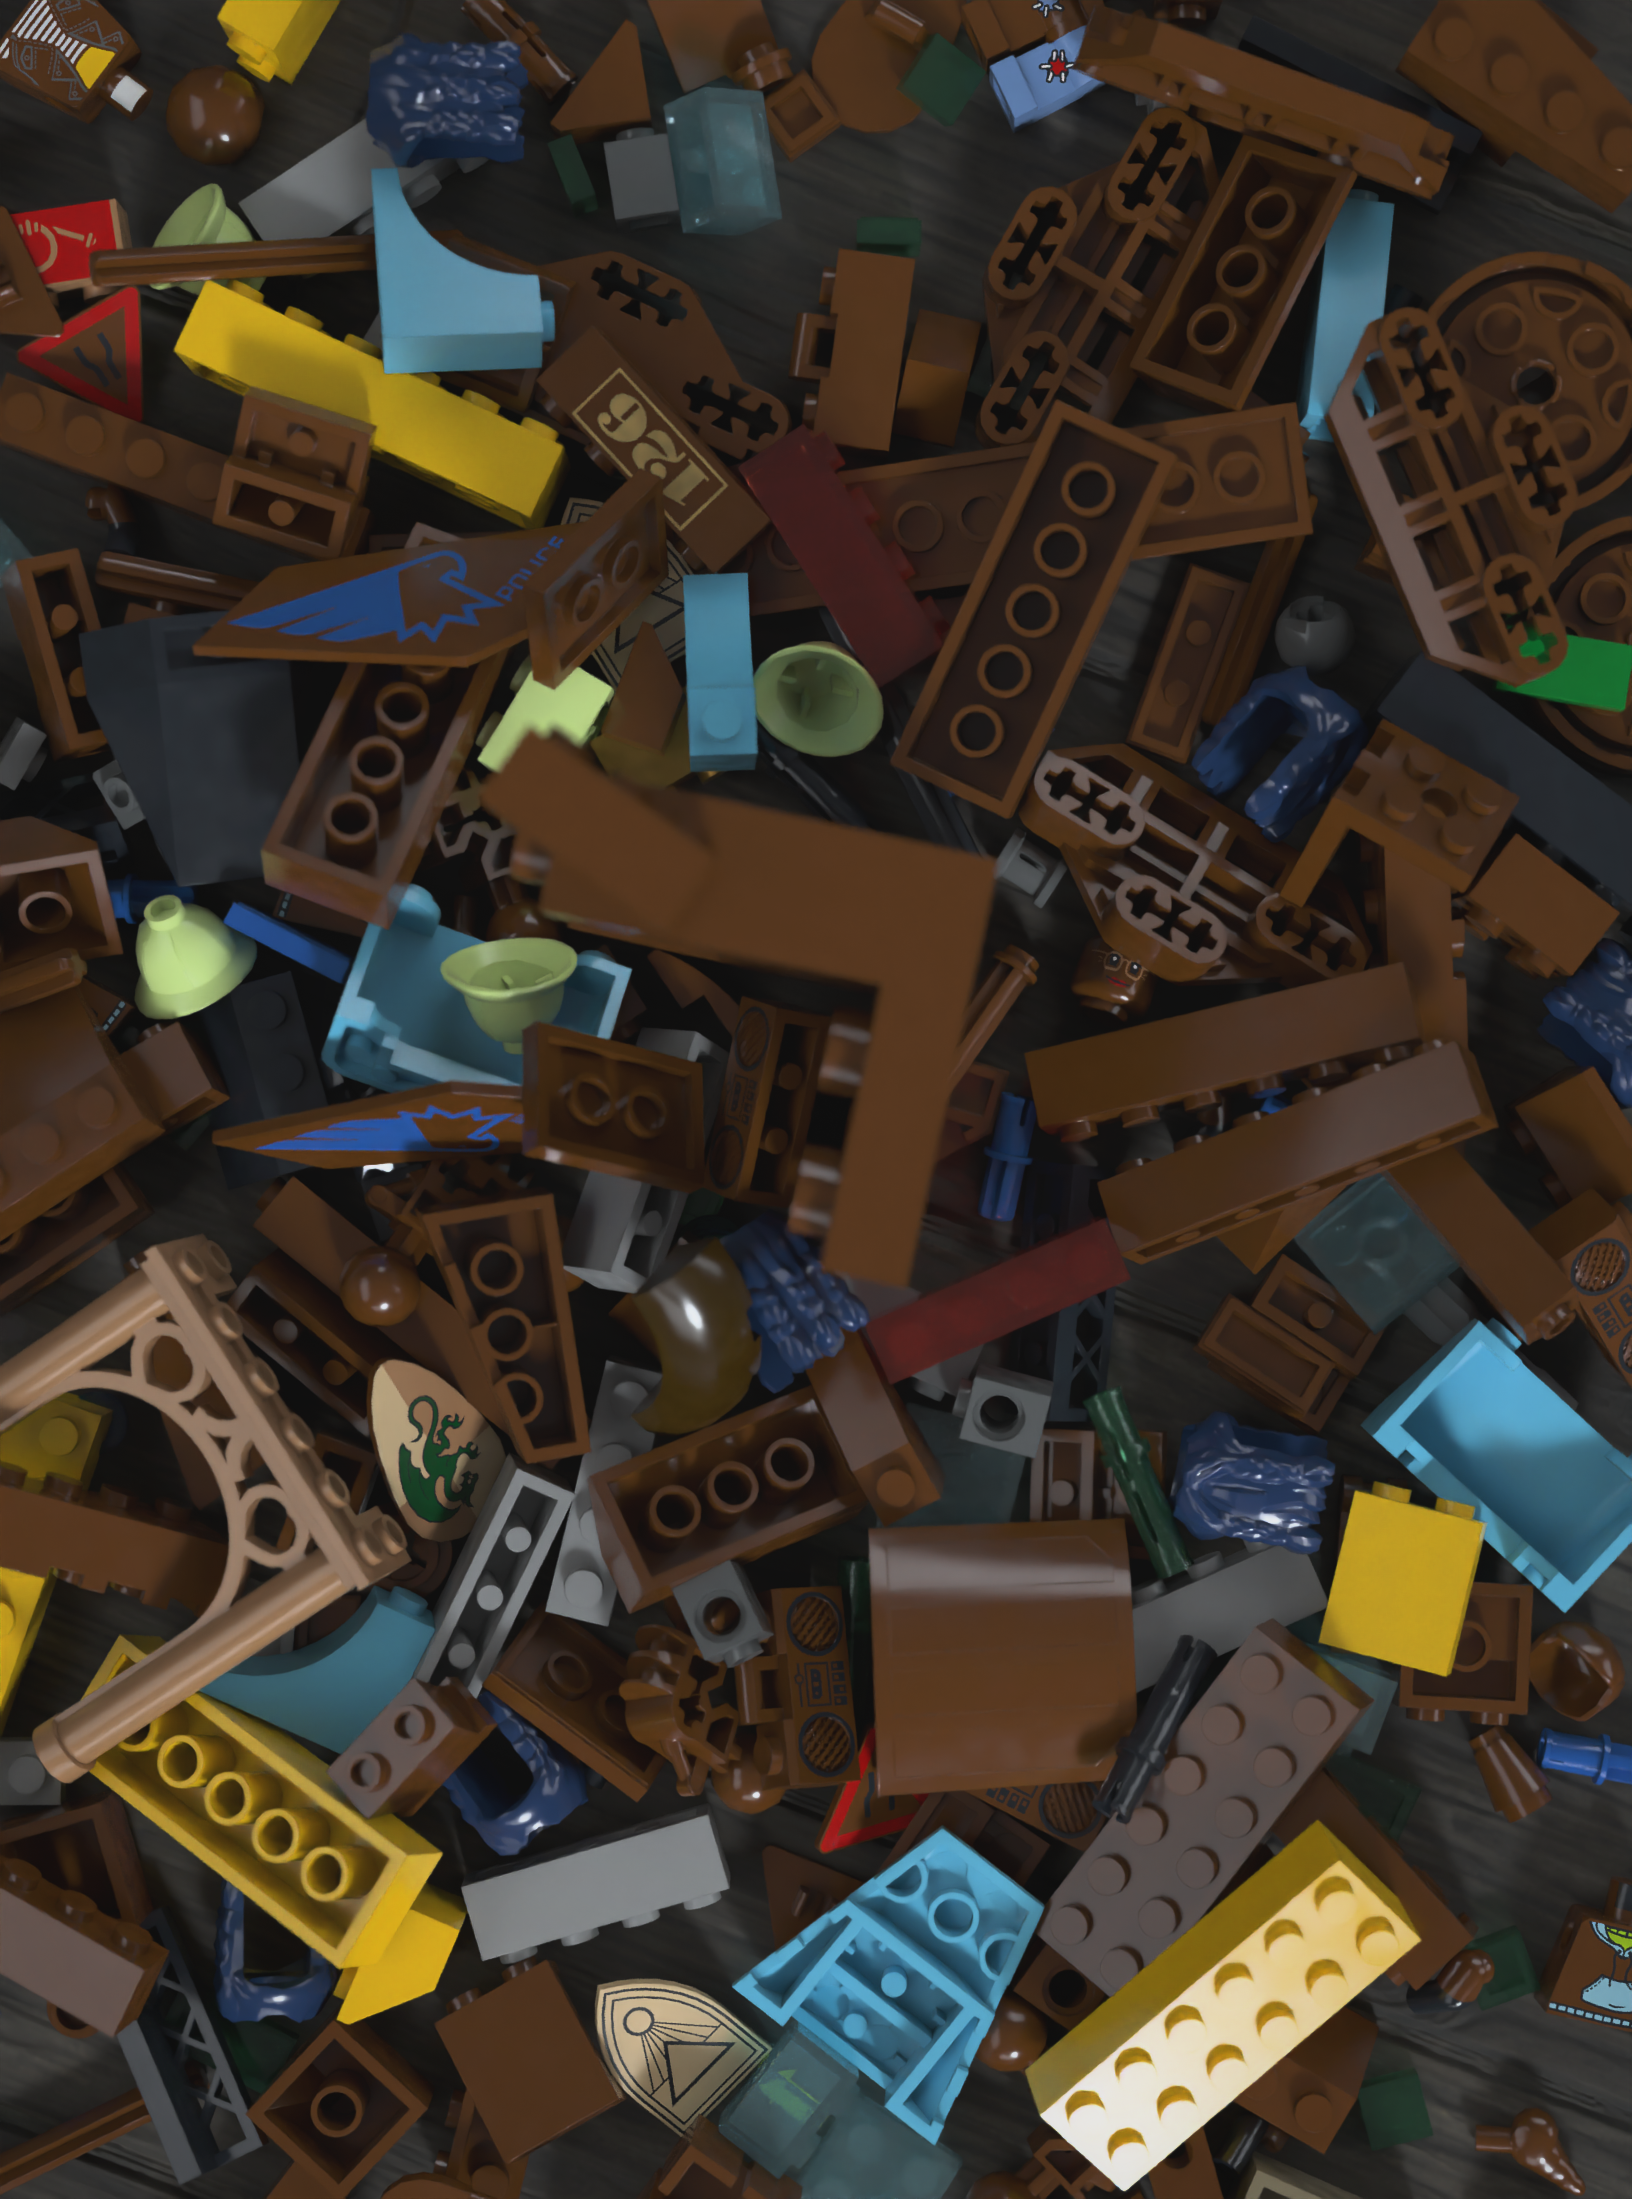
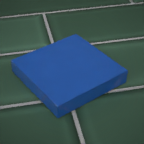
[223,901,356,985]

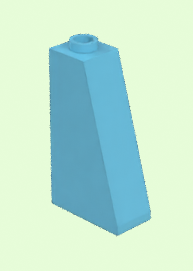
[1296,189,1394,442]

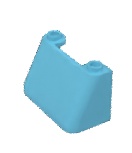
[322,884,632,1093]
[1361,1317,1632,1613]

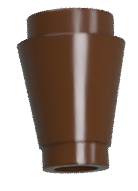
[1467,1725,1553,1823]

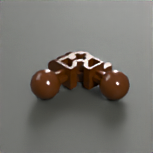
[419,763,566,943]
[340,1154,585,1327]
[618,1595,787,1814]
[965,1990,1116,2199]

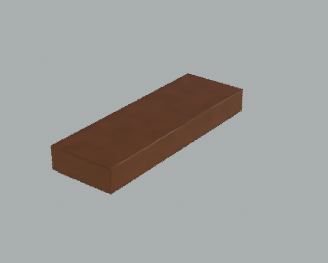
[1124,562,1250,765]

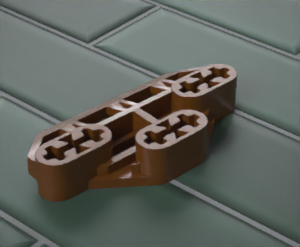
[1072,5,1455,200]
[974,107,1220,449]
[463,251,793,478]
[1324,307,1578,688]
[1018,743,1373,989]

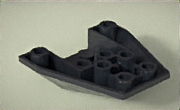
[78,610,347,887]

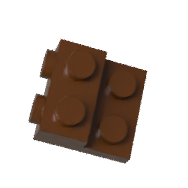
[1391,1581,1533,1725]

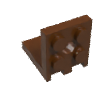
[1279,719,1520,908]

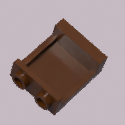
[434,1955,627,2164]

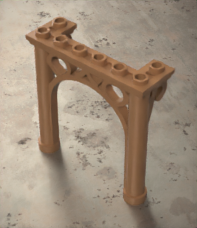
[0,1234,412,1783]

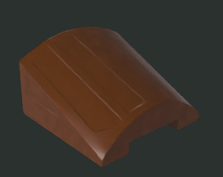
[868,1518,1137,1796]

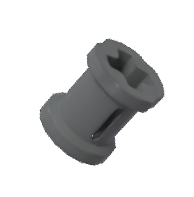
[995,826,1068,908]

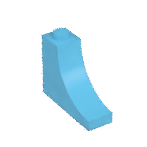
[371,168,555,374]
[683,573,757,772]
[198,1585,436,1754]

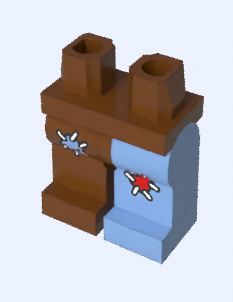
[961,0,1147,133]

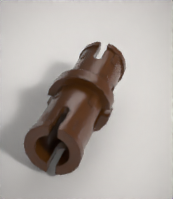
[460,0,578,106]

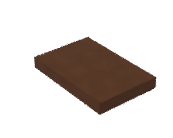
[482,1599,667,1802]

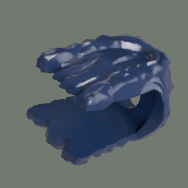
[366,33,529,168]
[1191,665,1370,843]
[1537,938,1632,1110]
[719,1209,870,1393]
[1168,1410,1335,1555]
[442,1691,589,1856]
[213,1877,337,2023]

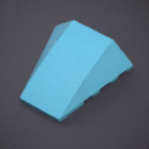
[732,1825,1044,2146]

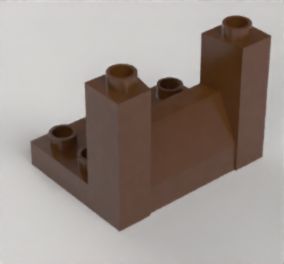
[511,774,999,1289]

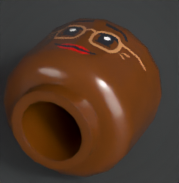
[1070,935,1160,1028]

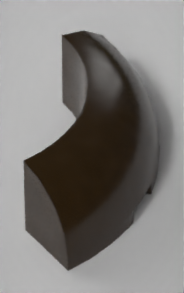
[630,1236,762,1438]

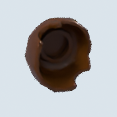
[166,65,266,166]
[1529,1620,1626,1722]

